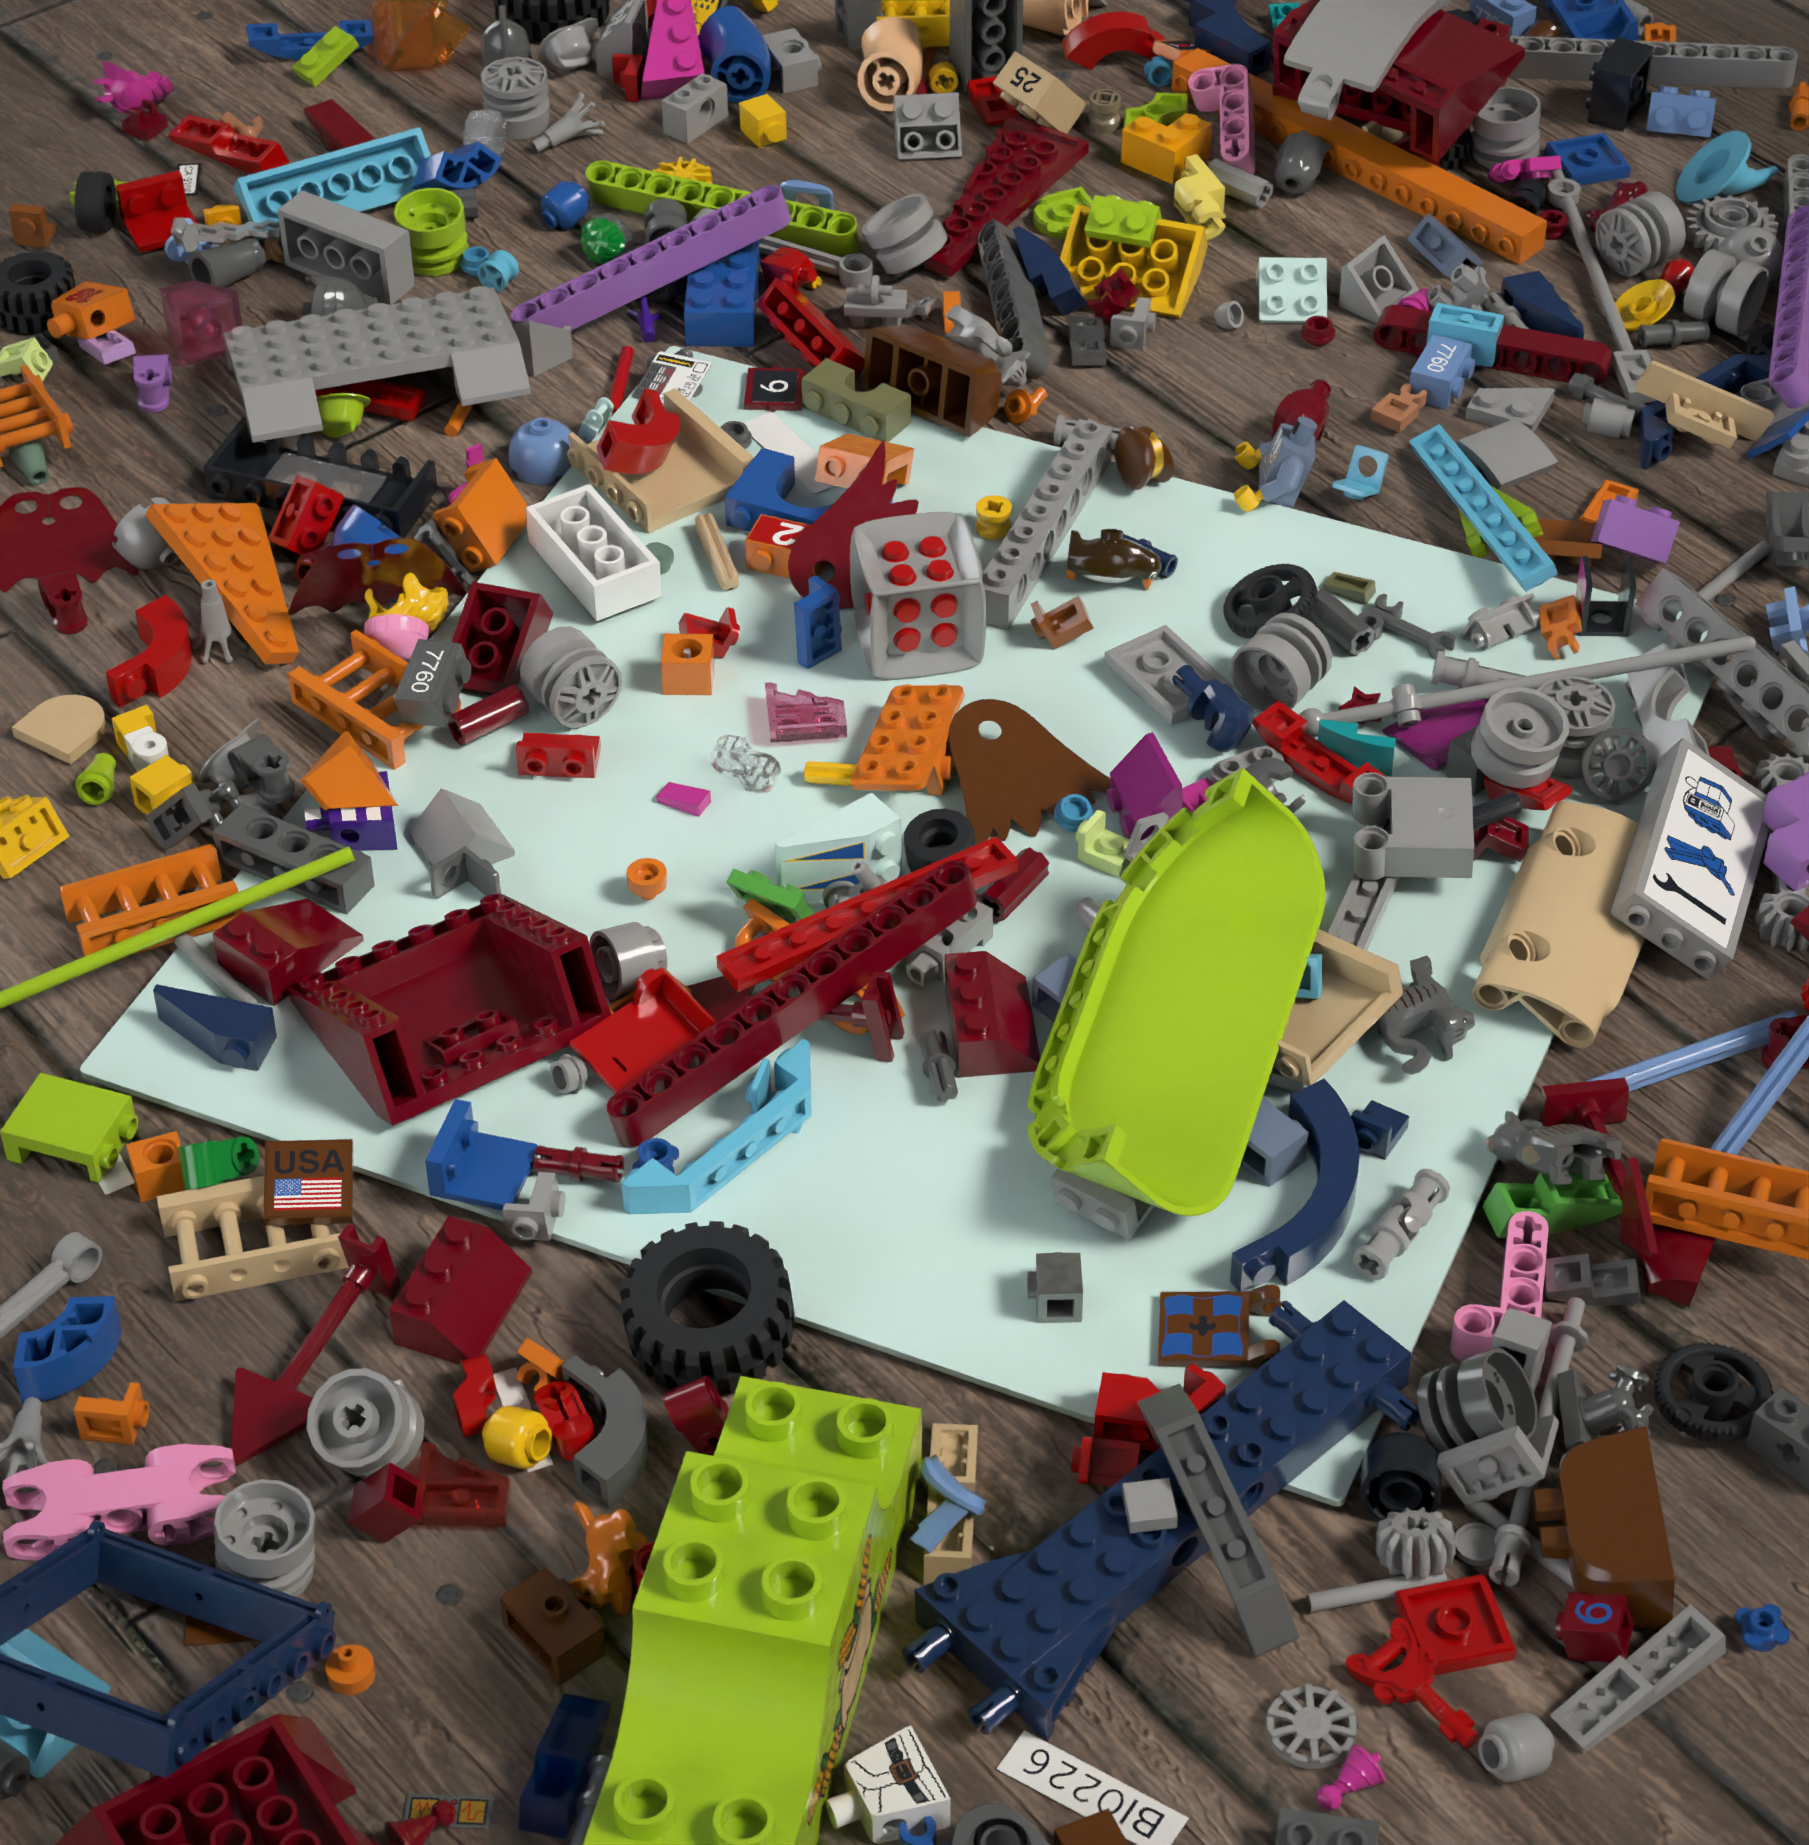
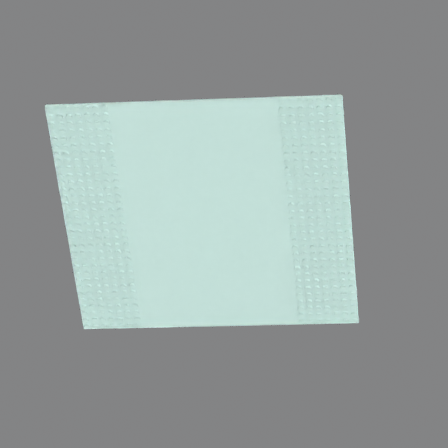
[80,346,1716,1507]

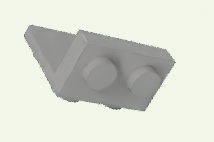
[1051,1168,1154,1241]

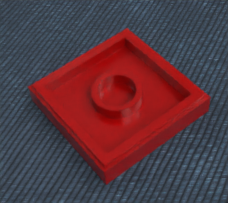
[1394,1574,1516,1676]

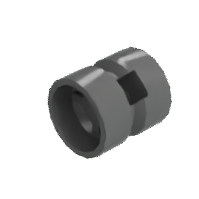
[644,198,687,244]

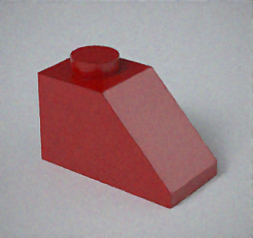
[1094,1372,1161,1452]

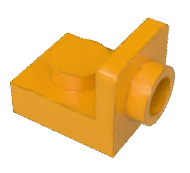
[202,204,242,226]

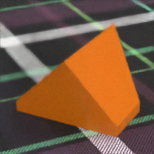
[300,731,398,811]

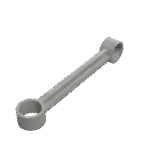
[690,208,873,288]
[0,1232,102,1339]

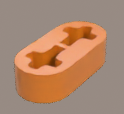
[942,291,961,336]

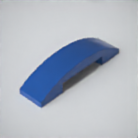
[246,20,374,60]

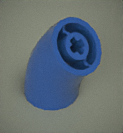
[698,6,771,103]

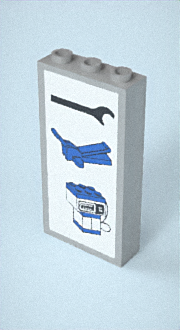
[1610,737,1770,980]

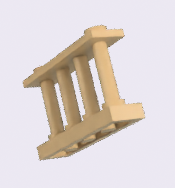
[156,1176,349,1302]

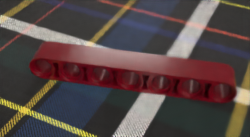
[1373,305,1612,386]

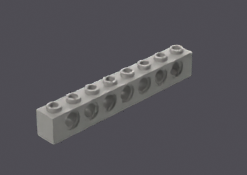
[982,419,1113,630]
[1635,568,1809,763]

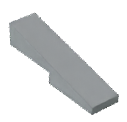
[1549,1604,1726,1754]

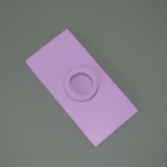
[77,330,136,365]

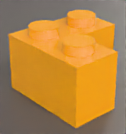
[1121,113,1212,185]

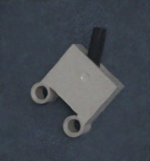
[1352,772,1523,881]

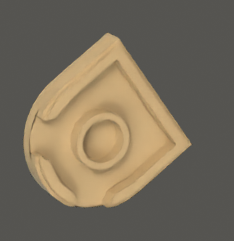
[12,695,105,765]

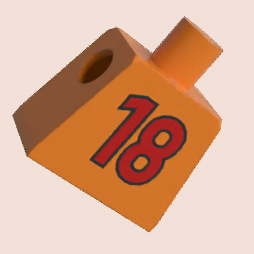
[47,281,135,339]

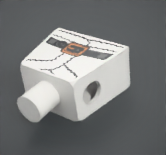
[825,1726,950,1844]

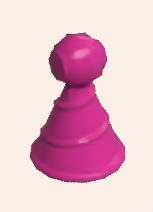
[1316,1745,1385,1811]

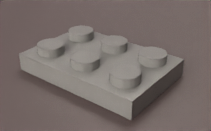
[1104,625,1233,725]

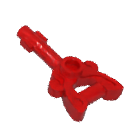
[1345,1617,1479,1749]

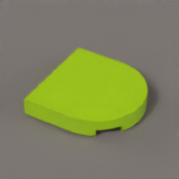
[1033,187,1093,239]

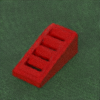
[1484,776,1572,811]

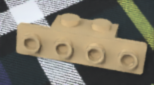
[1635,361,1775,449]

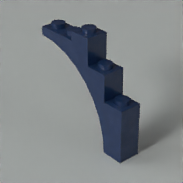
[1185,0,1271,76]

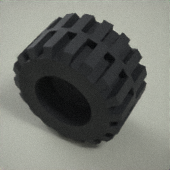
[0,251,76,333]

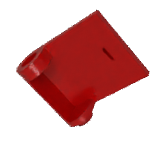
[569,968,717,1094]

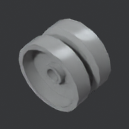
[862,193,948,274]
[1471,687,1569,789]
[307,1368,424,1479]

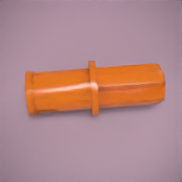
[1789,82,1809,131]

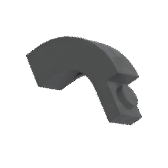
[562,1355,649,1509]

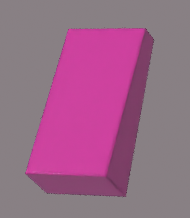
[656,782,711,817]

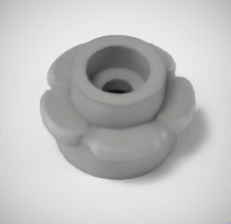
[550,1054,588,1094]

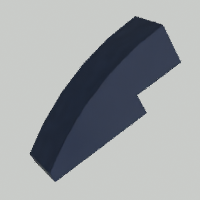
[1013,226,1087,315]

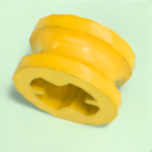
[929,62,958,93]

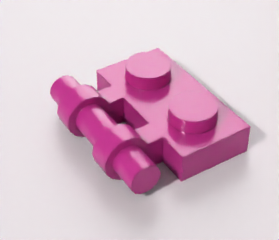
[1488,156,1562,184]

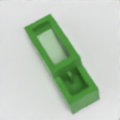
[1482,1173,1622,1238]

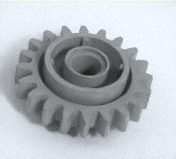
[1685,195,1778,254]

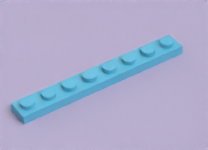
[1409,424,1558,592]

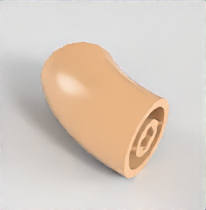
[858,17,922,111]

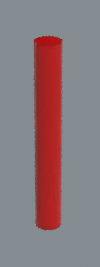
[609,346,634,417]

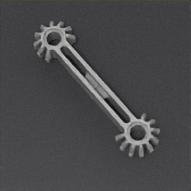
[1751,753,1809,953]

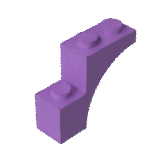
[1762,772,1809,892]

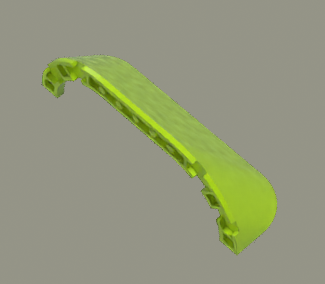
[1027,768,1325,1216]

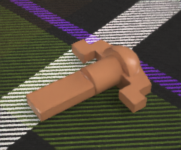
[219,111,264,138]

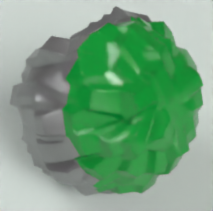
[581,213,632,265]

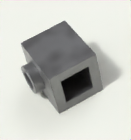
[1027,1252,1083,1323]

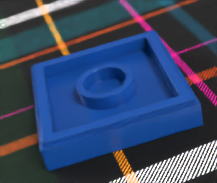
[1545,133,1631,186]

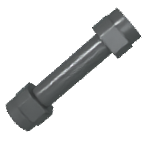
[1568,373,1647,425]

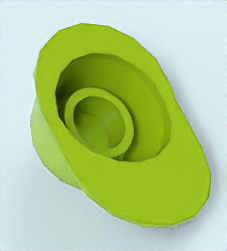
[317,393,371,438]

